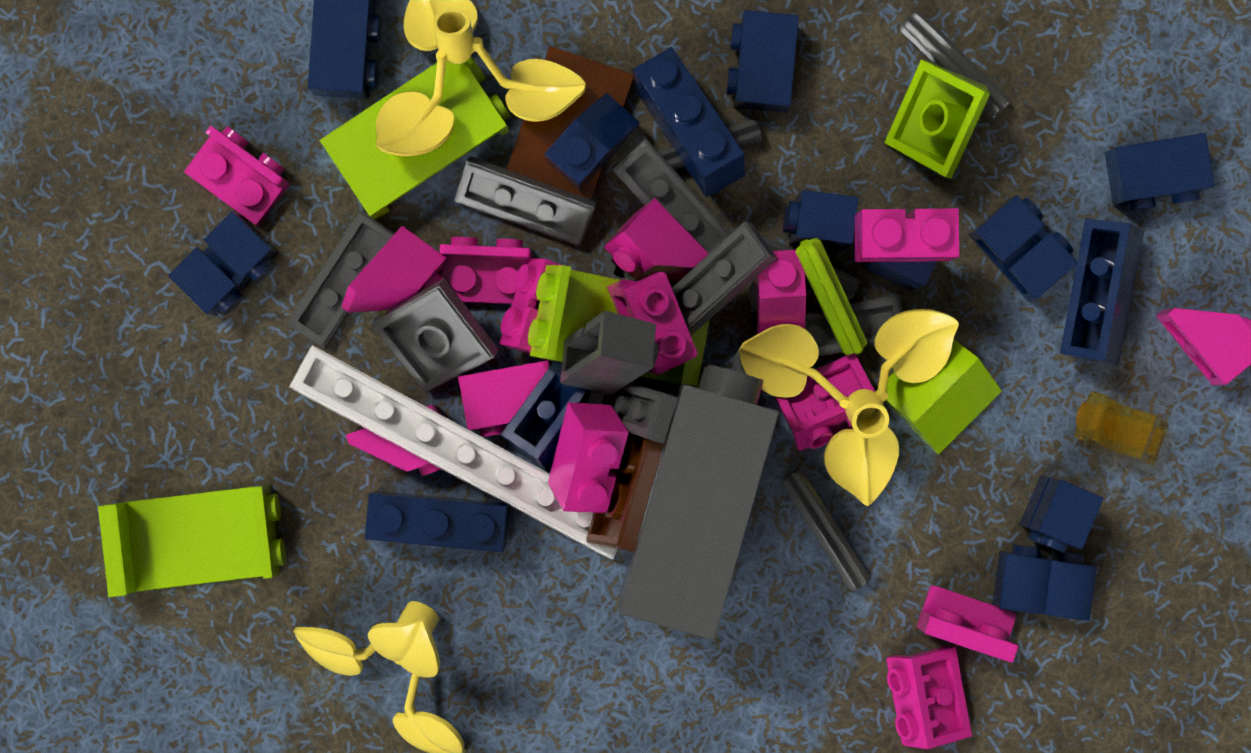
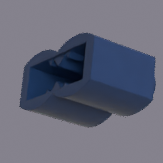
[992,544,1097,621]

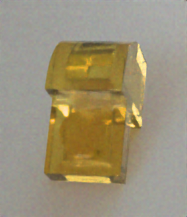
[1073,391,1169,467]

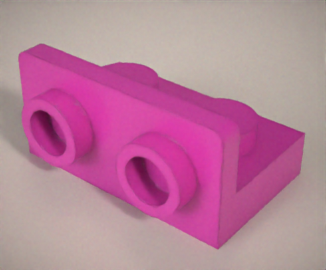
[184,125,291,227]
[439,237,533,305]
[607,272,697,375]
[774,353,875,451]
[916,585,1019,663]
[886,646,972,749]

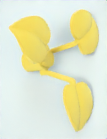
[376,0,586,156]
[739,309,959,506]
[293,601,467,753]

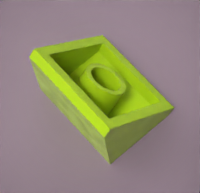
[884,59,990,179]
[875,340,1002,455]

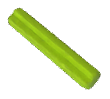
[796,238,867,355]

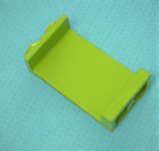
[319,56,511,221]
[528,265,710,387]
[98,485,286,597]

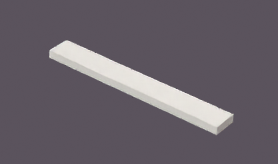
[289,345,618,559]

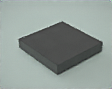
[371,278,499,394]

